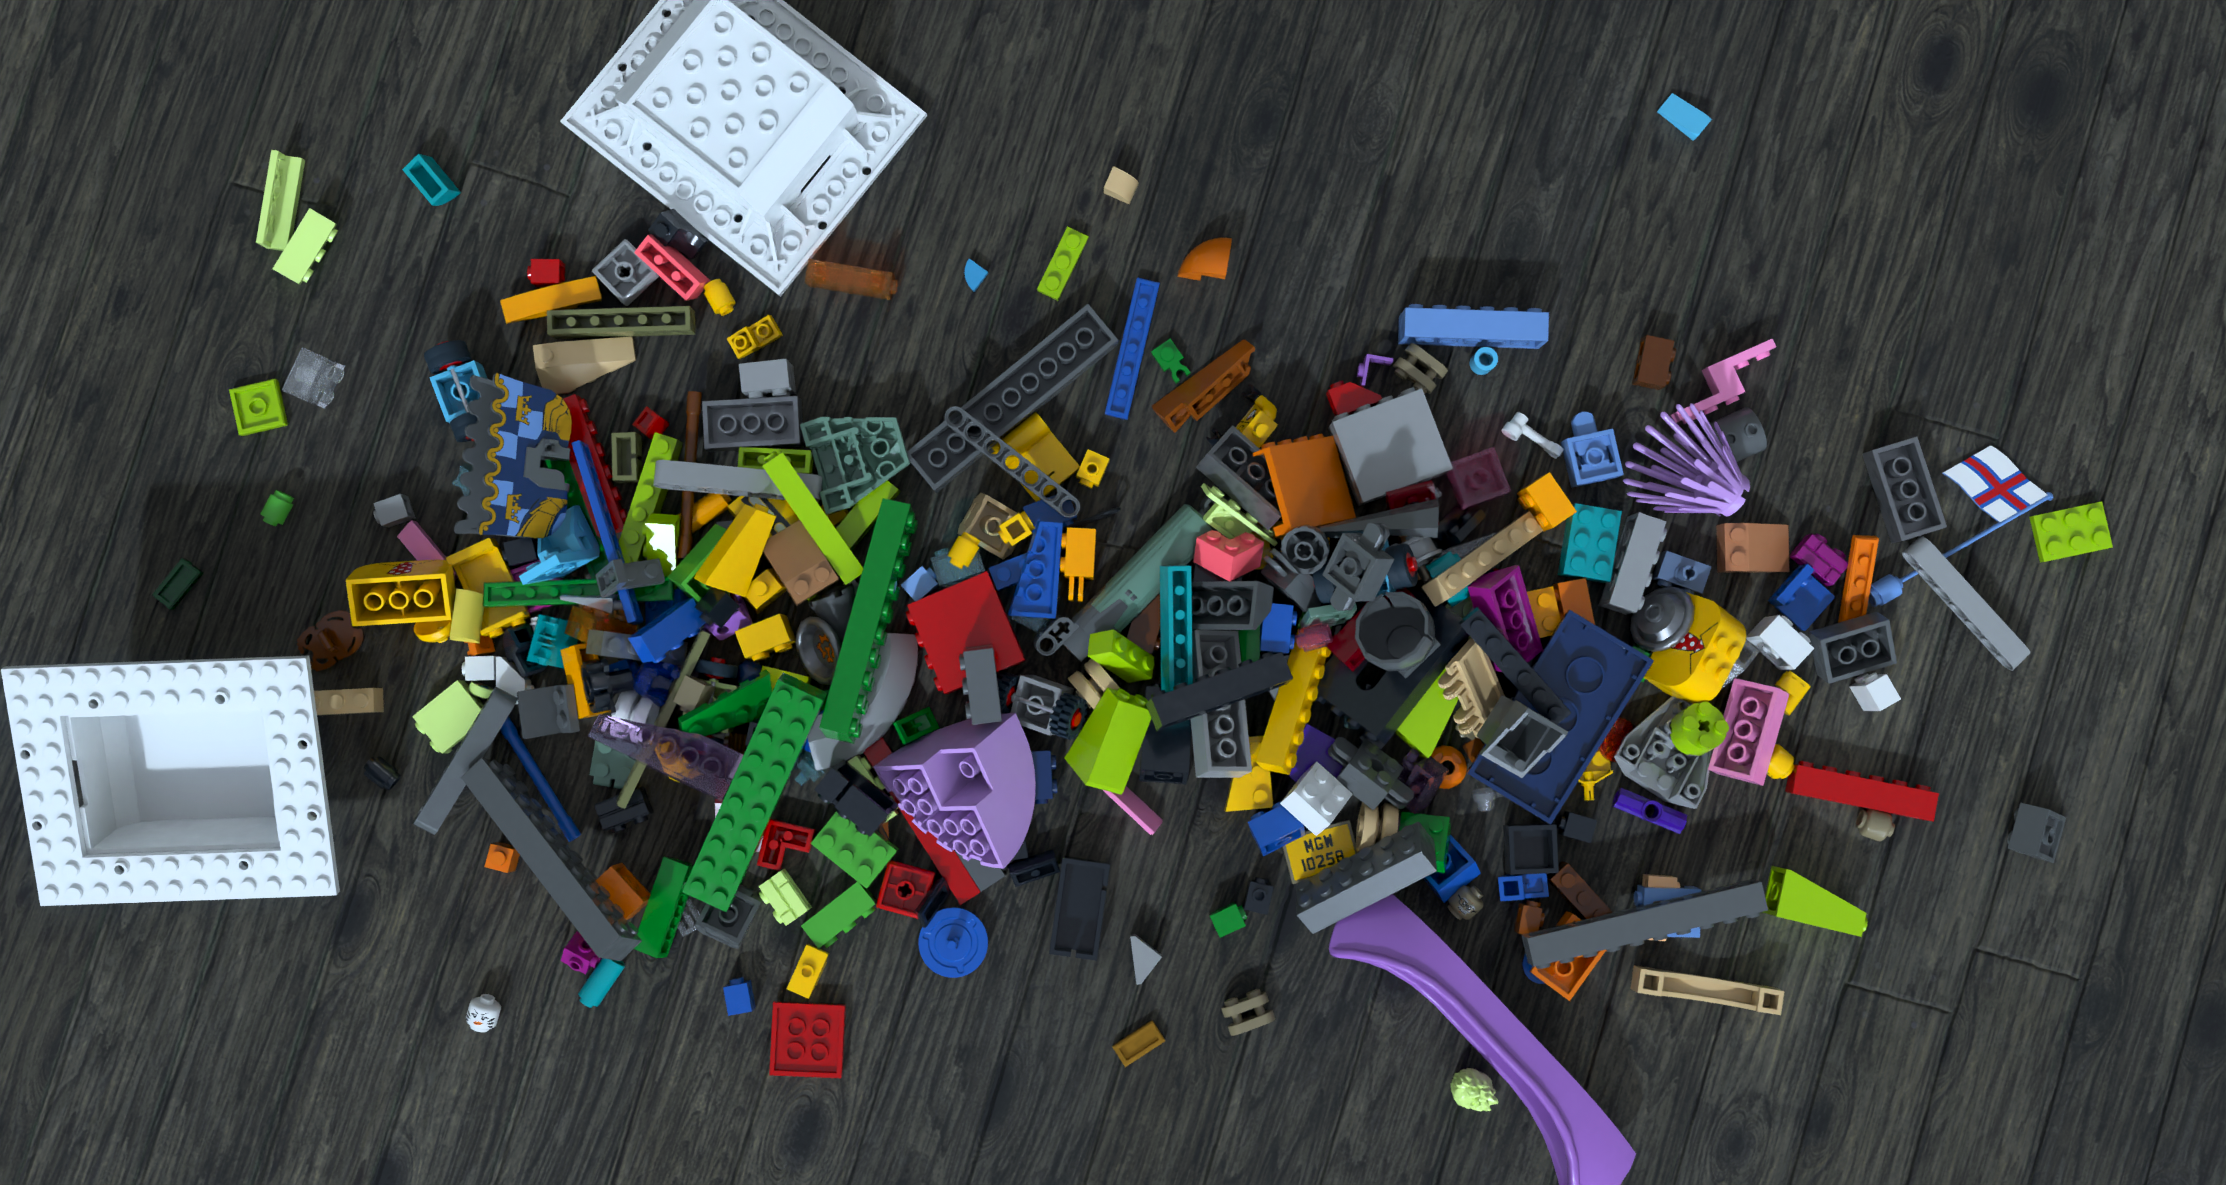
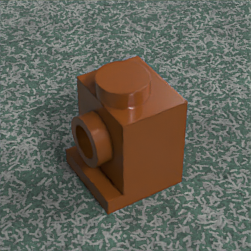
[1514,900,1545,934]

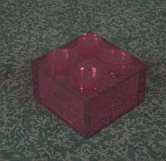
[1447,447,1511,511]

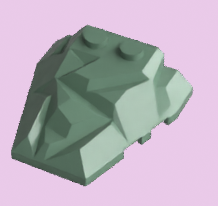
[800,417,911,515]

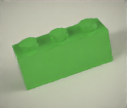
[801,881,877,949]

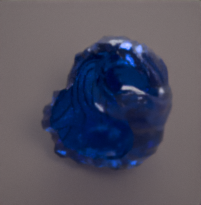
[633,661,681,707]

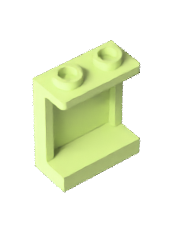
[412,680,484,754]

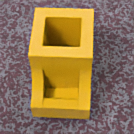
[787,944,829,999]

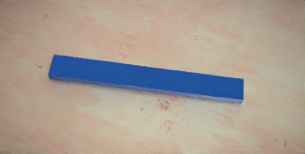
[571,440,643,625]

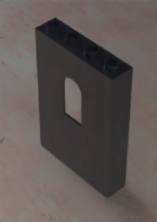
[1316,586,1470,744]

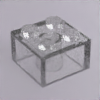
[282,347,345,409]

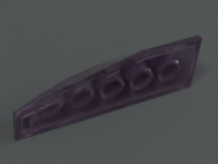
[588,714,743,802]

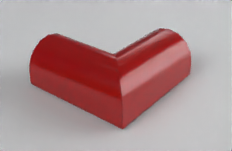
[757,819,816,871]

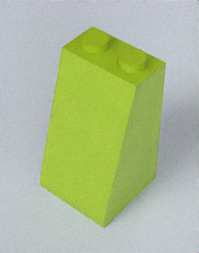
[1395,669,1459,758]
[1064,687,1151,795]
[1763,866,1868,937]

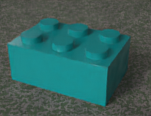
[1558,503,1622,583]

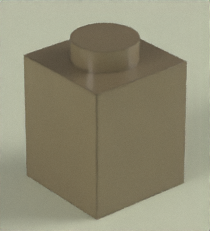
[673,675,715,713]

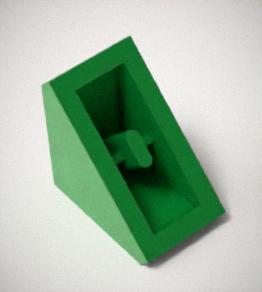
[893,707,939,745]

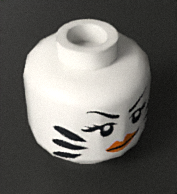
[466,994,501,1032]

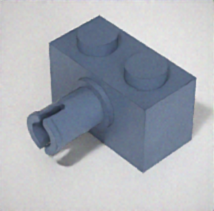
[1652,551,1711,595]

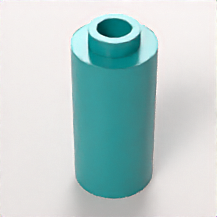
[578,958,626,1008]

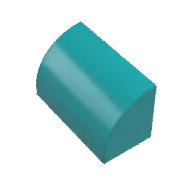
[402,154,461,206]

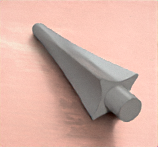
[560,594,623,614]

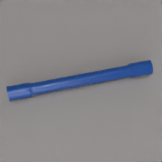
[500,716,581,842]

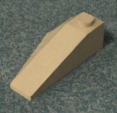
[533,337,636,395]

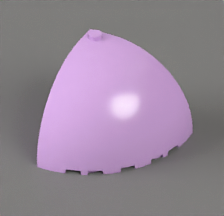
[874,713,1035,868]

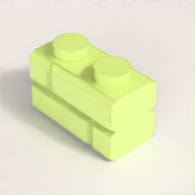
[759,869,812,926]

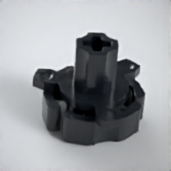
[581,659,635,715]

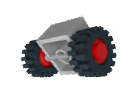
[997,671,1087,740]

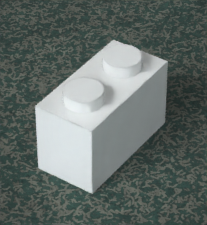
[1849,672,1901,711]

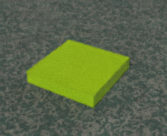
[229,379,288,436]

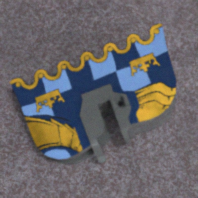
[454,373,572,538]

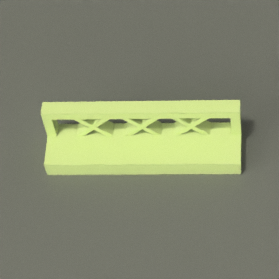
[256,150,305,251]

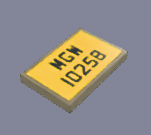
[1283,820,1358,884]

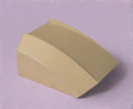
[957,493,1017,559]

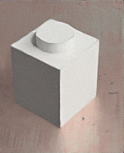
[462,656,500,681]

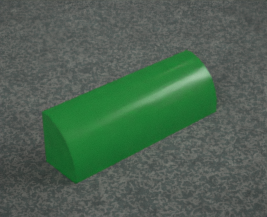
[634,857,694,958]

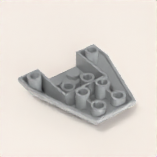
[1614,696,1712,809]

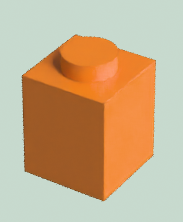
[484,842,520,873]

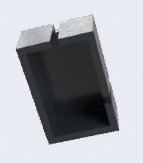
[814,759,899,837]

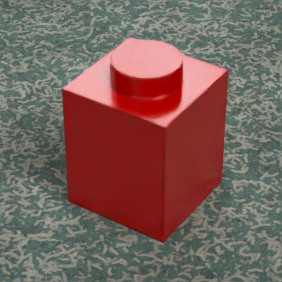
[527,259,565,287]

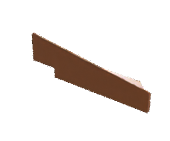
[1152,340,1255,433]

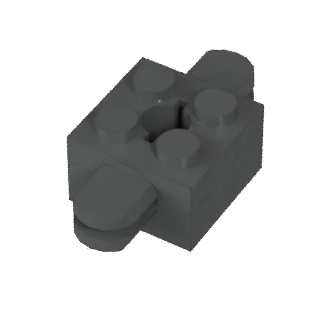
[1322,523,1394,611]
[1261,548,1327,613]
[1328,737,1414,810]

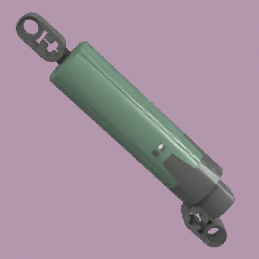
[1034,485,1232,662]

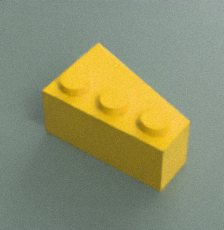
[1224,735,1273,812]

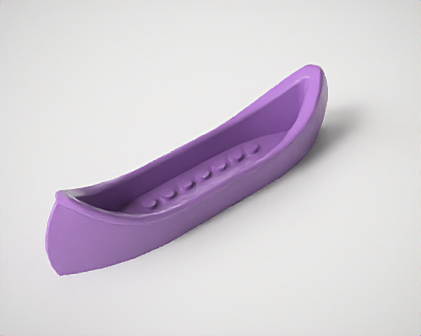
[1329,894,1636,1185]

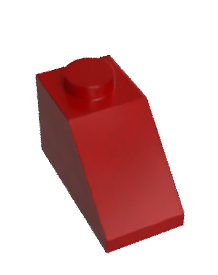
[1326,381,1382,416]

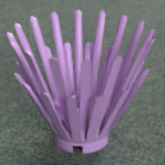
[1623,403,1750,517]

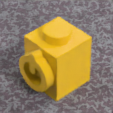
[1076,449,1110,488]
[998,511,1035,546]

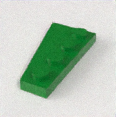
[678,669,772,743]

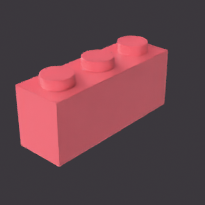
[634,234,710,301]

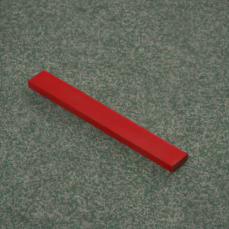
[864,737,981,905]

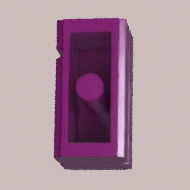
[1789,533,1848,586]

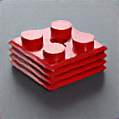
[876,860,935,919]

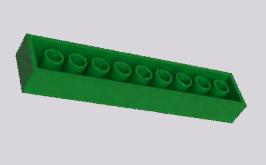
[819,498,918,744]
[682,672,828,912]

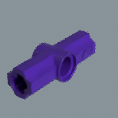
[1612,787,1687,834]

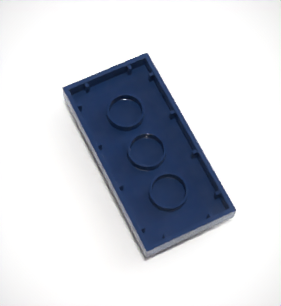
[1467,609,1654,825]

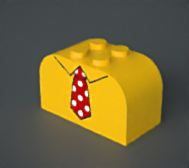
[346,559,456,626]
[1643,592,1746,704]

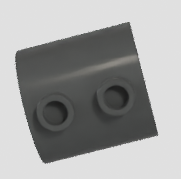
[1701,407,1767,462]

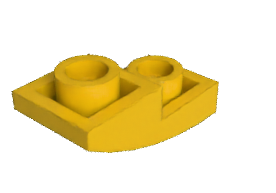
[727,315,783,359]

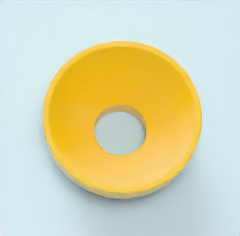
[414,620,452,643]

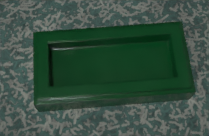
[152,558,203,610]

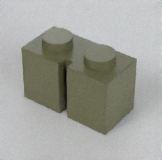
[611,432,642,483]

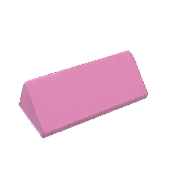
[397,520,458,581]
[1103,786,1163,835]

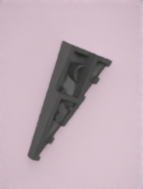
[1317,499,1439,540]

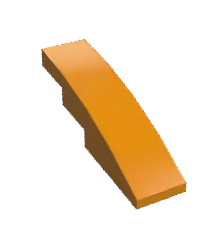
[500,276,602,324]

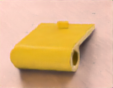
[991,412,1080,502]

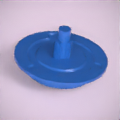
[919,908,988,978]

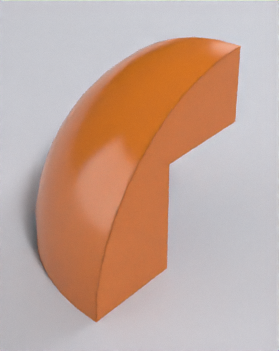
[1177,238,1232,281]

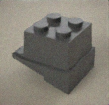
[1476,695,1568,778]

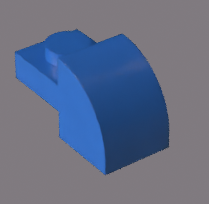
[1498,873,1549,901]

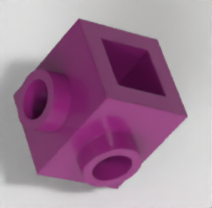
[561,931,601,975]

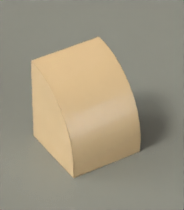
[1104,166,1139,204]

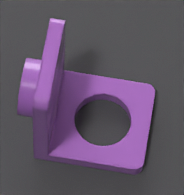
[1357,354,1393,388]

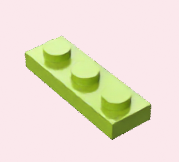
[1037,226,1089,301]

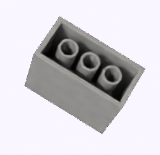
[1328,387,1453,507]

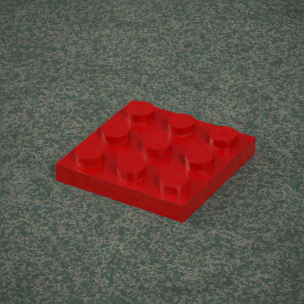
[769,1001,846,1078]

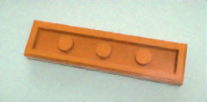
[1838,535,1879,623]

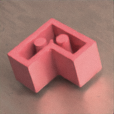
[1193,530,1264,582]

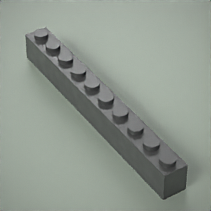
[1522,879,1768,969]

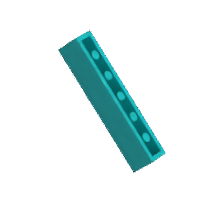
[1160,565,1193,693]

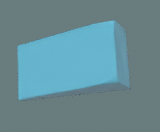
[1657,93,1712,141]

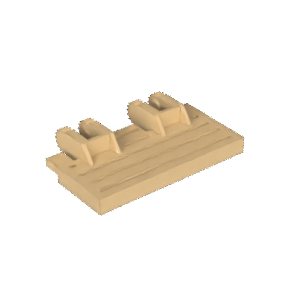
[1438,638,1505,738]

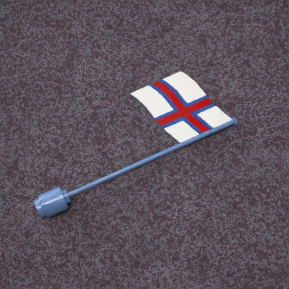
[1869,446,2053,607]

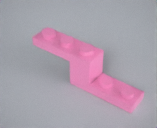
[1671,339,1776,424]

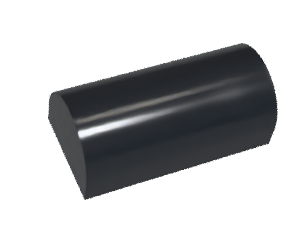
[1008,849,1061,887]

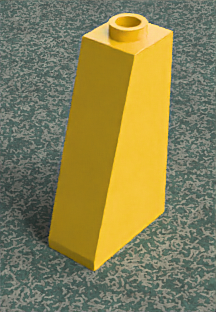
[694,503,776,597]

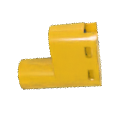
[1775,670,1811,716]

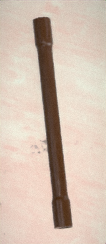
[677,391,702,559]

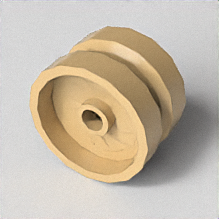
[1068,659,1120,709]
[1356,802,1399,852]

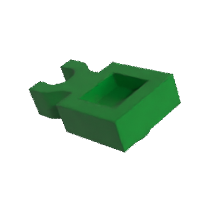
[1151,339,1191,384]

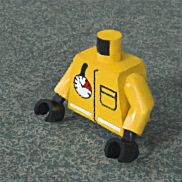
[1206,384,1278,448]

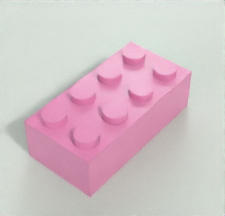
[1708,678,1789,786]

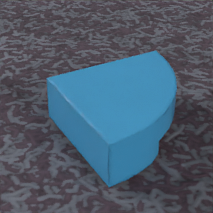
[964,259,988,292]

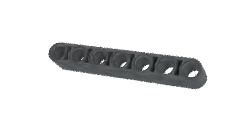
[945,406,1080,518]
[413,687,518,835]

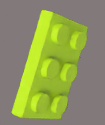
[2029,502,2113,563]

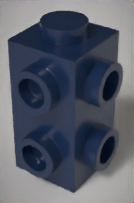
[1031,750,1058,804]

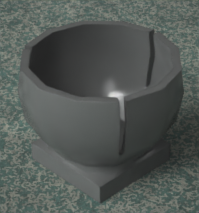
[1355,592,1441,679]

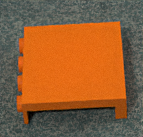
[1253,434,1356,537]

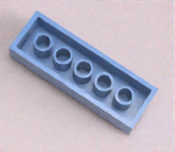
[1398,304,1549,349]

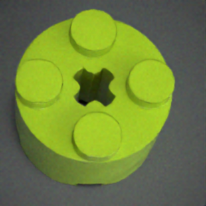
[1670,701,1729,756]

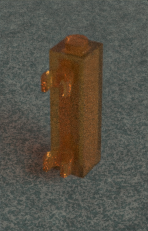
[805,259,898,300]

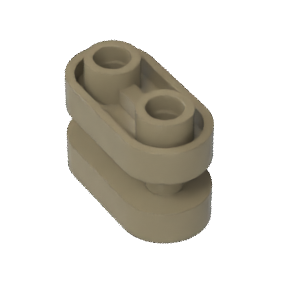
[1393,343,1448,394]
[1221,989,1276,1036]

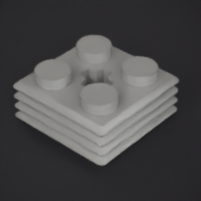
[592,239,659,306]

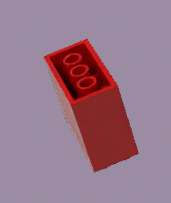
[905,571,1026,694]

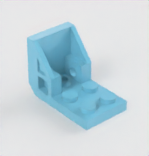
[519,505,600,585]

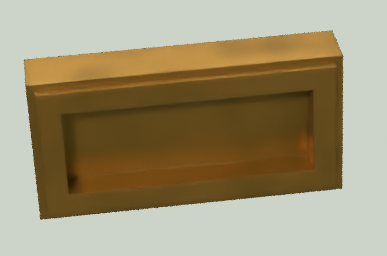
[1112,1020,1165,1067]

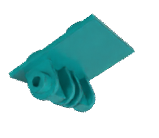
[527,614,582,668]

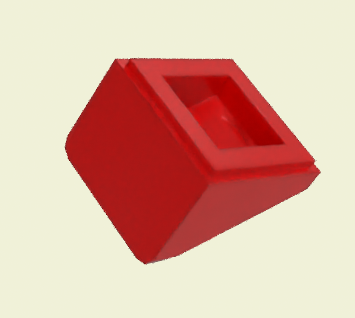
[632,406,669,439]

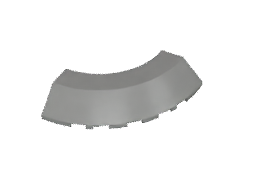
[808,633,918,771]

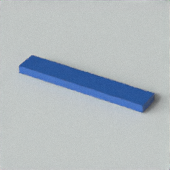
[1105,278,1160,420]

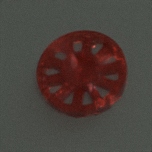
[1599,717,1633,762]

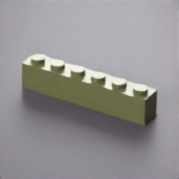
[547,306,696,339]

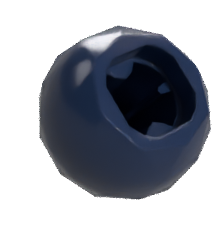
[736,660,762,684]

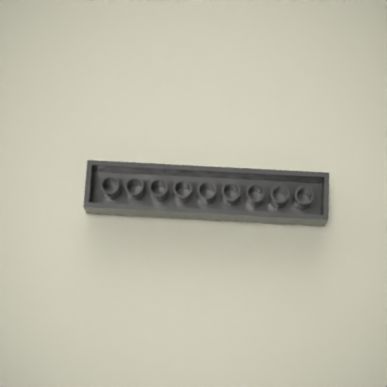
[907,304,1118,493]
[461,758,642,961]

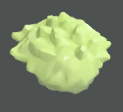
[1451,1068,1498,1111]

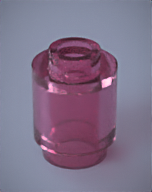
[1295,623,1333,652]

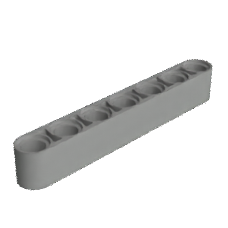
[653,460,823,502]
[1902,536,2030,670]

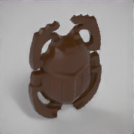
[297,610,364,672]

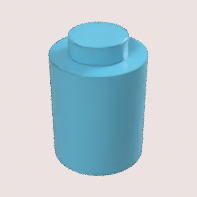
[1469,347,1498,375]

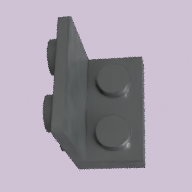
[517,684,580,739]

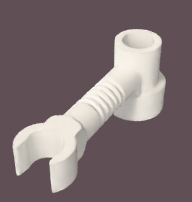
[1501,412,1564,459]

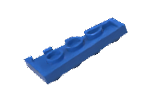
[1008,521,1063,619]

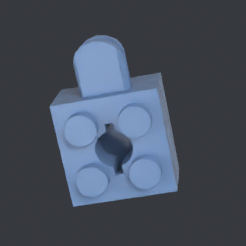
[1561,412,1624,488]

